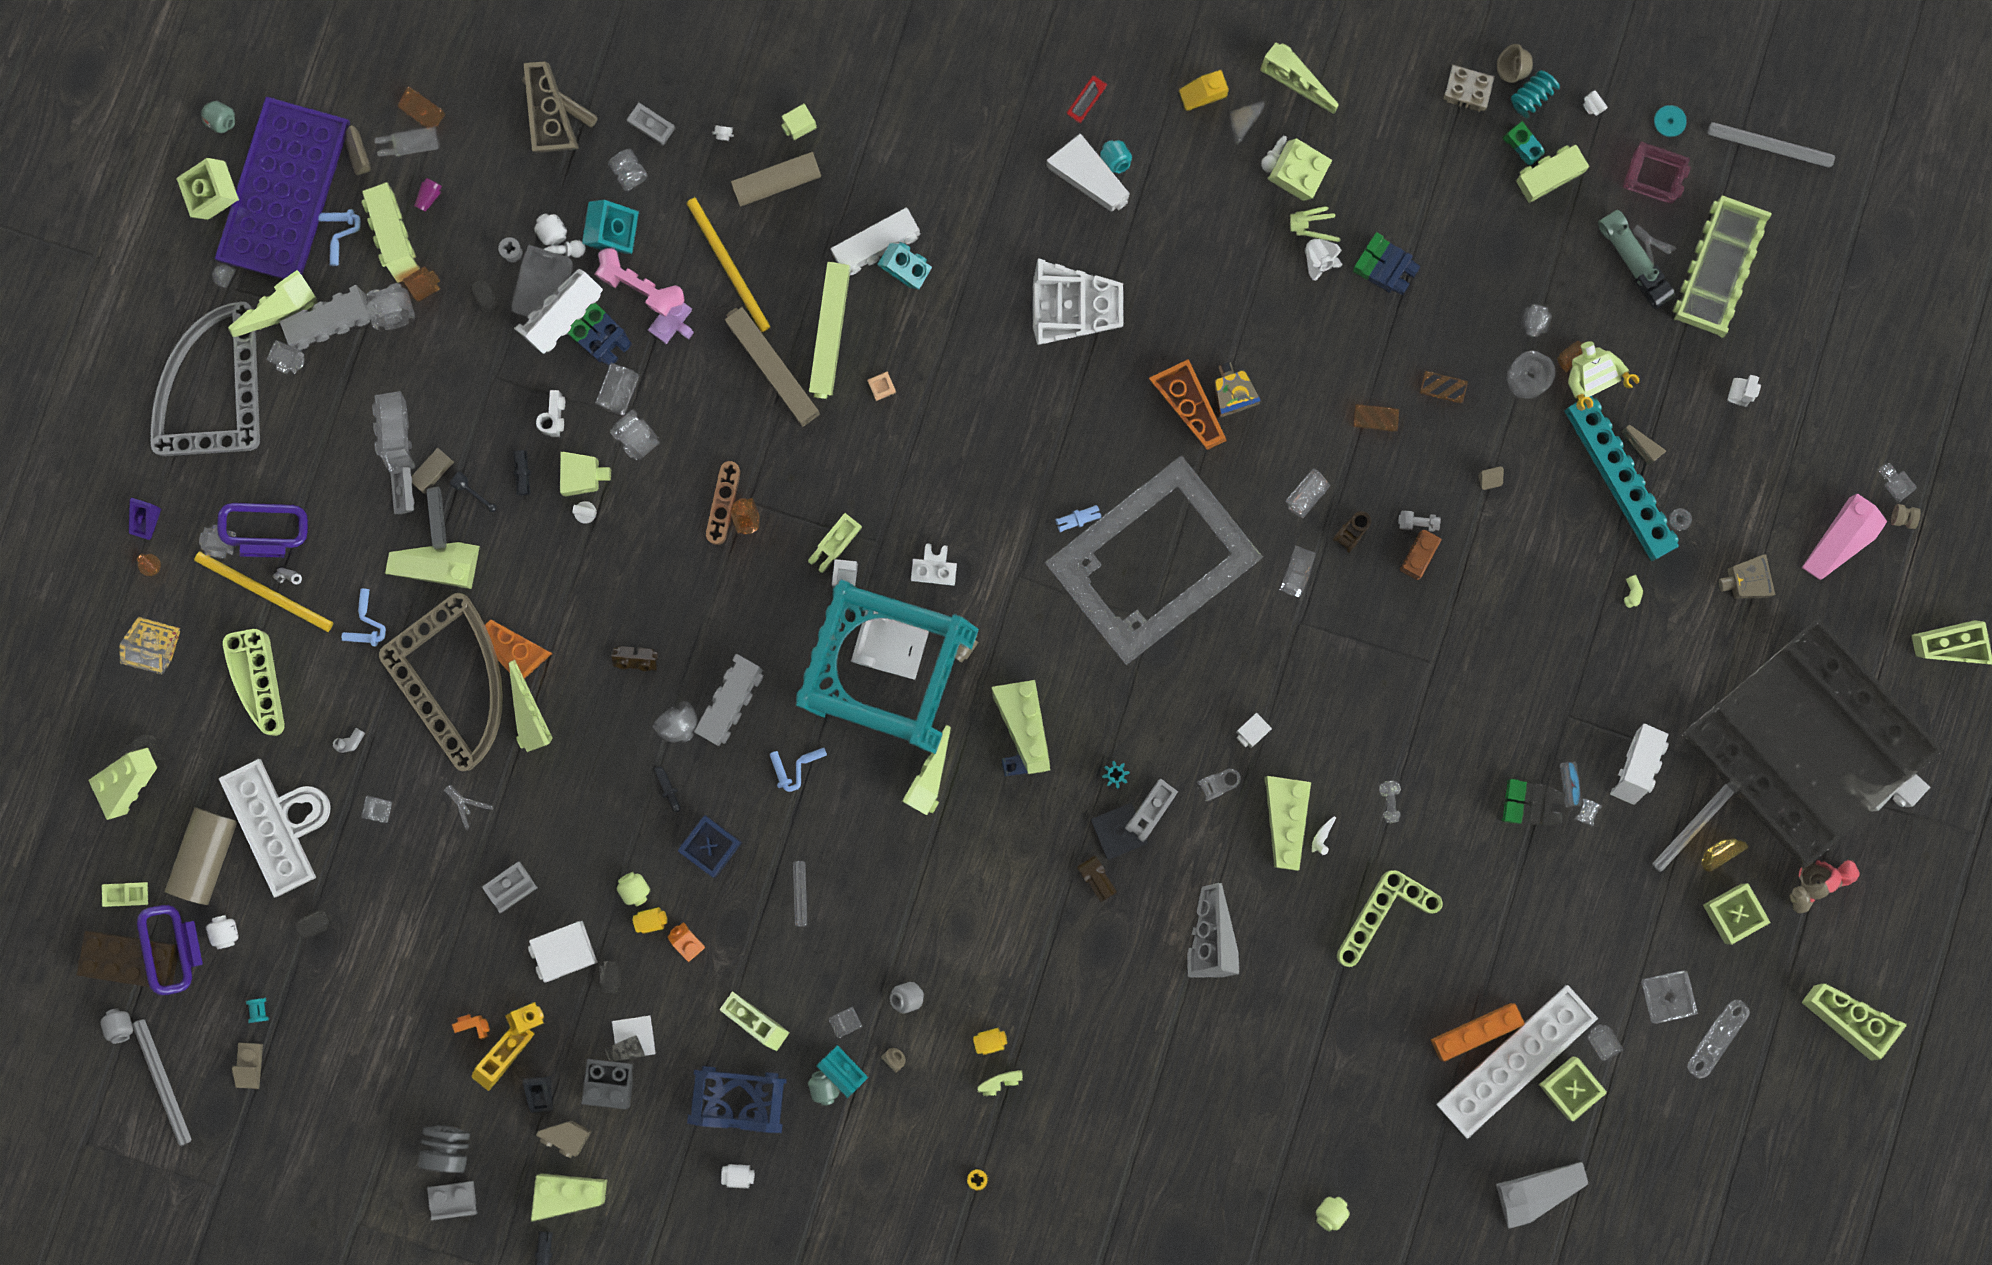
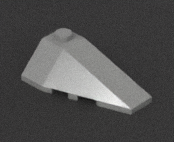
[1187,883,1239,977]
[1496,1162,1588,1228]

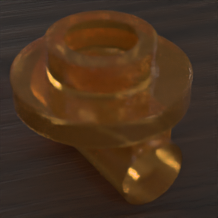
[136,554,161,576]

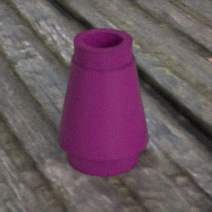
[414,178,442,212]

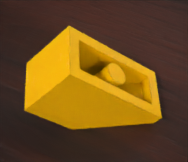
[1179,70,1228,111]

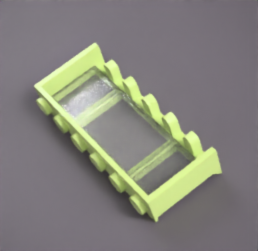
[1673,196,1772,338]

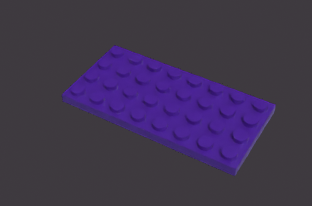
[215,97,350,280]

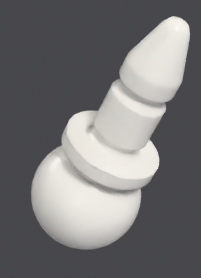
[1261,136,1287,173]
[543,240,585,257]

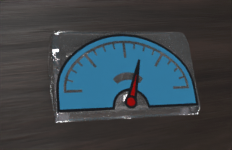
[1560,762,1582,807]

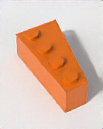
[1149,359,1227,450]

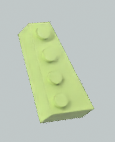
[992,680,1050,774]
[1265,776,1311,871]

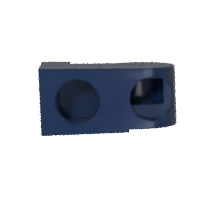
[1001,755,1028,776]

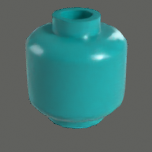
[1100,140,1132,173]

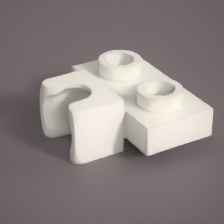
[911,544,957,585]

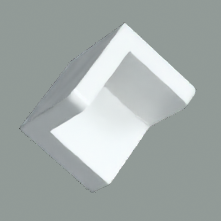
[832,559,858,588]

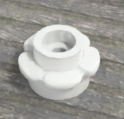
[712,125,734,141]

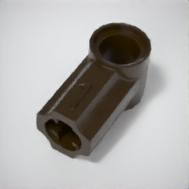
[1077,855,1117,902]

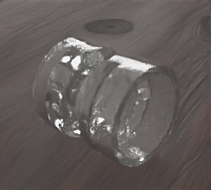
[608,149,648,190]

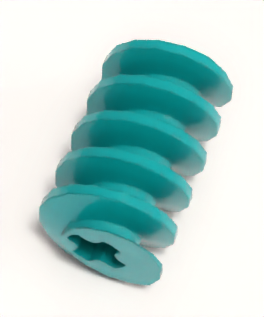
[1511,70,1560,118]

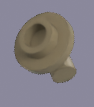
[881,1048,906,1073]

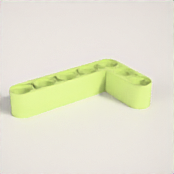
[1337,870,1442,967]

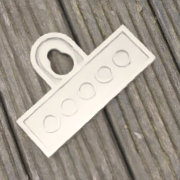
[219,759,330,897]

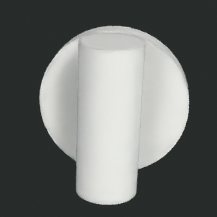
[1583,90,1608,115]
[572,501,596,523]

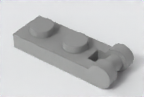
[1125,779,1178,842]

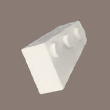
[1610,723,1669,805]

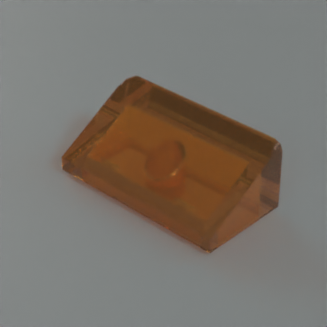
[398,86,445,132]

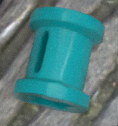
[246,998,269,1023]

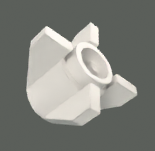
[1305,239,1342,280]

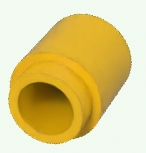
[633,907,667,934]
[973,1028,1007,1055]

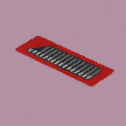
[1067,76,1107,122]

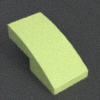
[102,882,148,907]

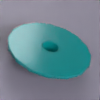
[1654,105,1687,137]

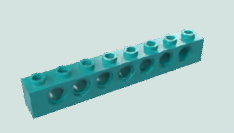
[1564,395,1679,562]

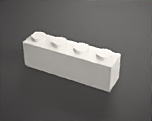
[831,207,920,275]

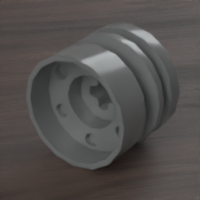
[418,1125,470,1172]

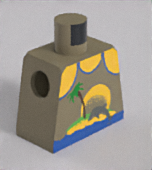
[1214,362,1261,418]

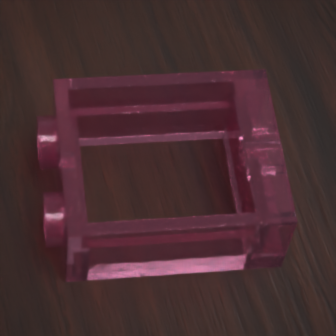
[1623,142,1691,204]

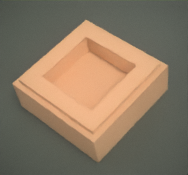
[868,372,896,401]

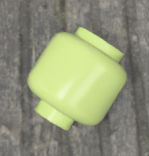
[617,872,650,906]
[1316,1197,1349,1231]

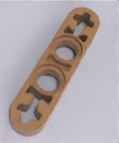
[706,461,740,545]

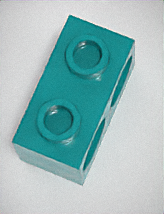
[877,242,932,289]

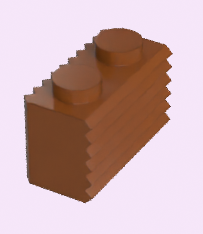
[1400,530,1442,580]

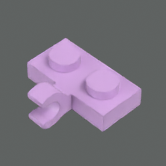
[648,303,694,344]

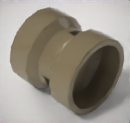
[1891,504,1921,530]

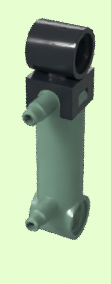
[1598,210,1675,309]

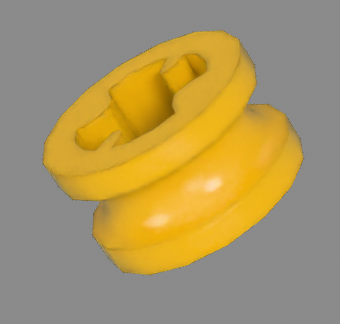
[968,1170,987,1190]

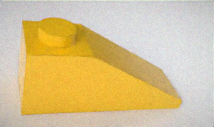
[471,1028,534,1091]

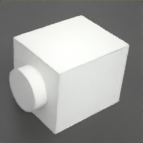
[1236,713,1272,748]

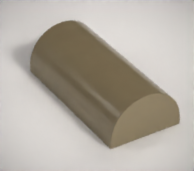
[731,152,821,207]
[165,807,238,905]

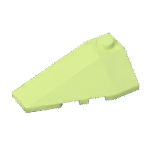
[903,725,951,815]

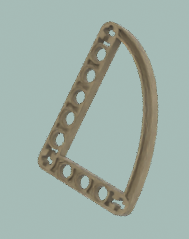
[379,593,503,771]

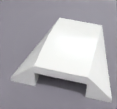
[1033,258,1123,345]

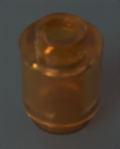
[1557,341,1585,372]

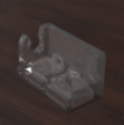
[596,363,639,416]

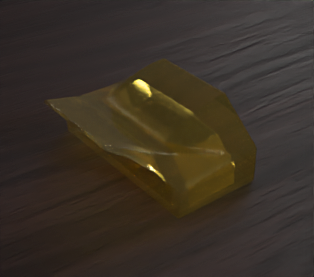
[1701,838,1749,871]

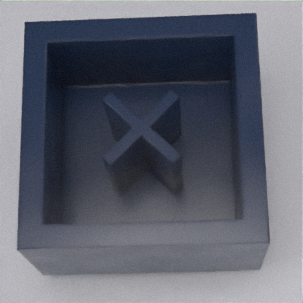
[678,815,742,878]

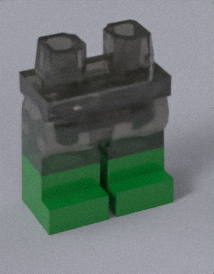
[1502,779,1565,827]

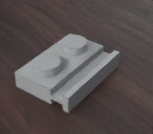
[482,861,538,913]
[428,1181,477,1220]

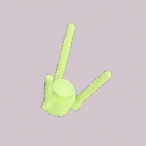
[1290,206,1340,242]

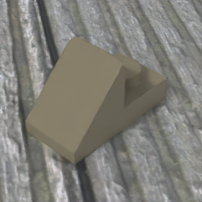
[232,1043,263,1089]

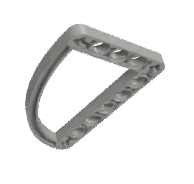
[151,302,260,456]

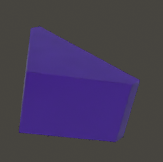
[129,498,161,540]

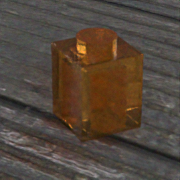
[403,266,440,302]

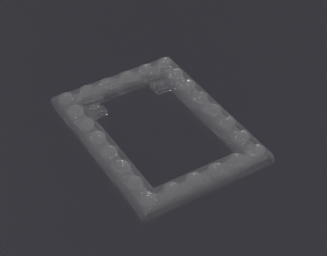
[1045,455,1263,666]

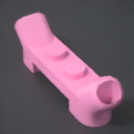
[595,248,684,317]

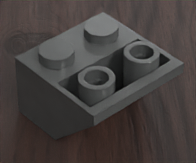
[582,1059,633,1109]

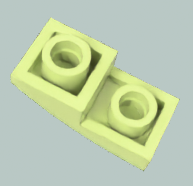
[978,1070,1022,1096]

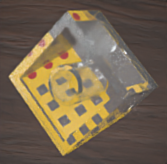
[120,617,180,674]

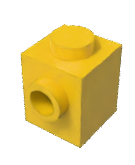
[506,1002,543,1036]

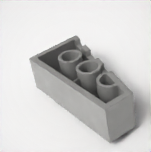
[279,285,375,350]
[694,654,764,746]

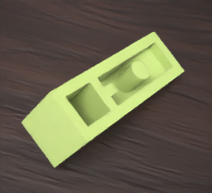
[720,992,789,1051]

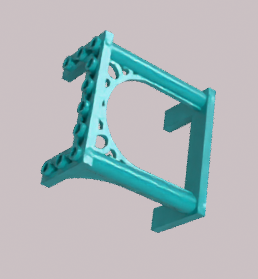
[796,579,979,754]

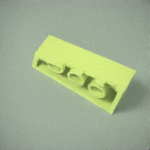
[362,183,422,283]
[1802,984,1906,1060]

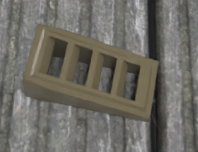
[1621,425,1666,464]

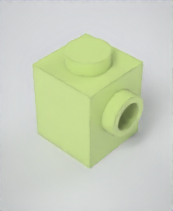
[781,104,816,140]

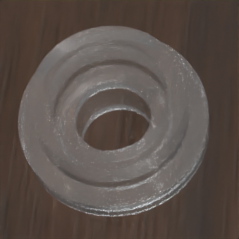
[1669,508,1692,530]

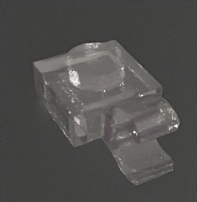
[1878,463,1917,502]

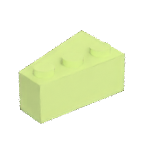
[1912,620,1992,665]
[89,748,157,820]
[531,1173,607,1221]

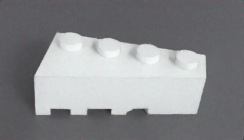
[514,269,603,354]

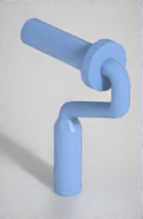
[319,210,360,266]
[342,589,386,647]
[769,748,827,792]

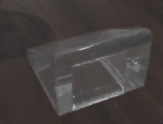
[362,796,392,823]
[829,1007,862,1038]

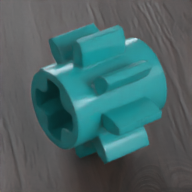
[1102,761,1130,789]

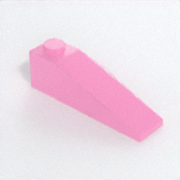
[1802,494,1887,580]

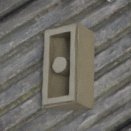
[344,125,371,175]
[412,448,454,494]

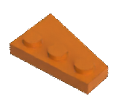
[485,620,552,679]

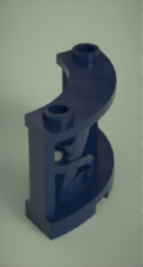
[687,1066,786,1133]

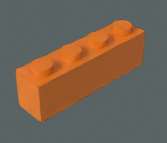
[1431,1003,1525,1061]

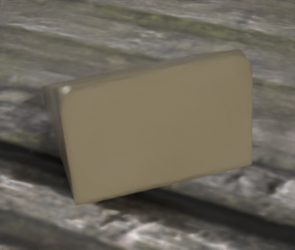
[1478,466,1504,490]

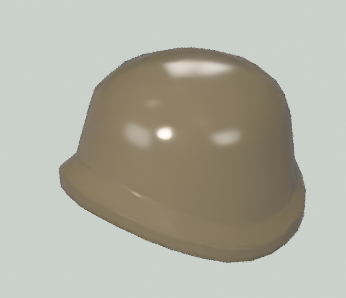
[1497,44,1533,82]

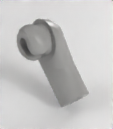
[273,567,302,584]
[333,728,365,753]

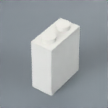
[528,921,598,982]

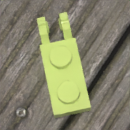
[808,513,862,573]

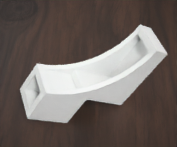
[1840,772,1930,811]

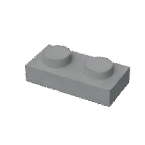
[627,103,675,145]
[390,467,414,514]

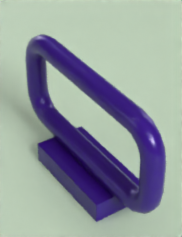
[217,503,308,558]
[137,905,203,995]

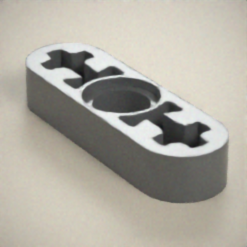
[427,486,447,549]

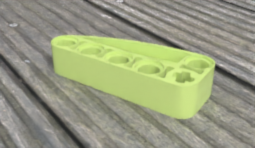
[223,629,284,736]

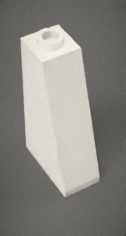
[1046,134,1129,212]

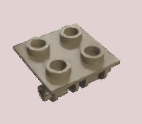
[1443,65,1494,112]

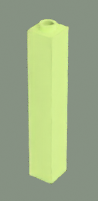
[809,262,851,399]

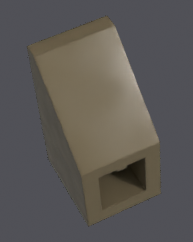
[537,1121,591,1158]

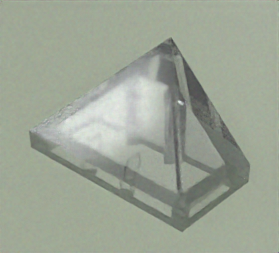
[1230,101,1265,144]

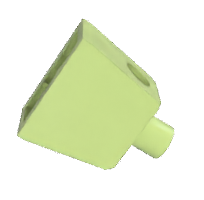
[560,452,611,496]

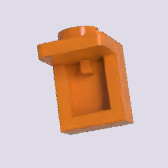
[668,922,705,962]
[452,1014,489,1039]

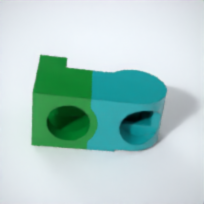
[1502,122,1545,165]

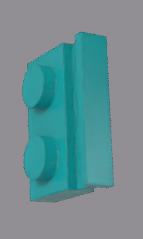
[817,1045,868,1098]

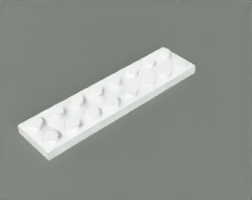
[1436,985,1598,1139]

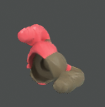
[1790,860,1859,913]

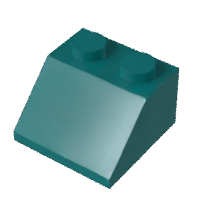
[582,200,639,254]

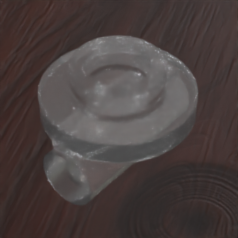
[212,264,236,289]

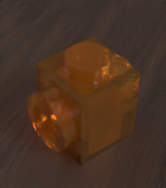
[731,498,760,534]

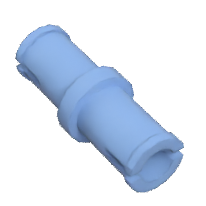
[1055,505,1101,532]

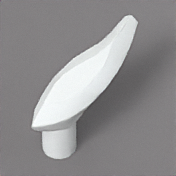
[1312,816,1336,855]

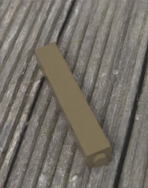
[725,307,820,427]

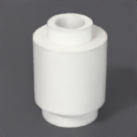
[721,1164,754,1188]

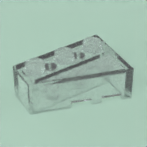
[372,391,415,472]

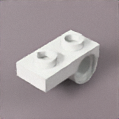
[1728,375,1761,407]
[536,390,565,437]

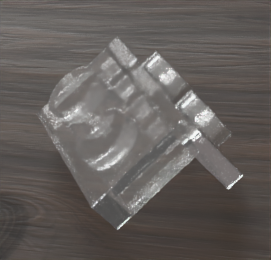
[1286,468,1331,518]

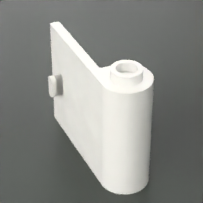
[851,611,929,680]

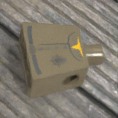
[1719,554,1775,599]

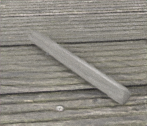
[1708,122,1835,167]
[1652,770,1748,872]
[132,1019,191,1145]

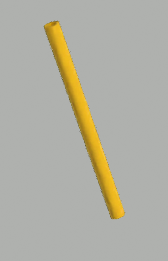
[686,198,770,332]
[194,551,333,632]

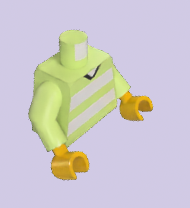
[1568,342,1639,411]

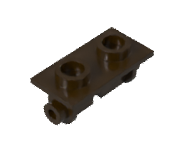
[611,646,658,671]

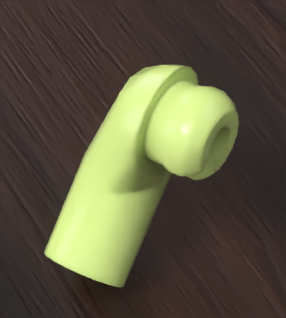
[1624,575,1643,608]

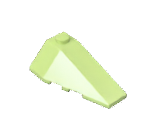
[1261,43,1339,114]
[228,270,317,337]
[385,542,480,589]
[509,659,553,752]

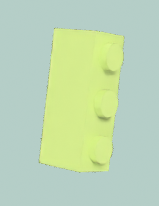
[1516,145,1589,203]

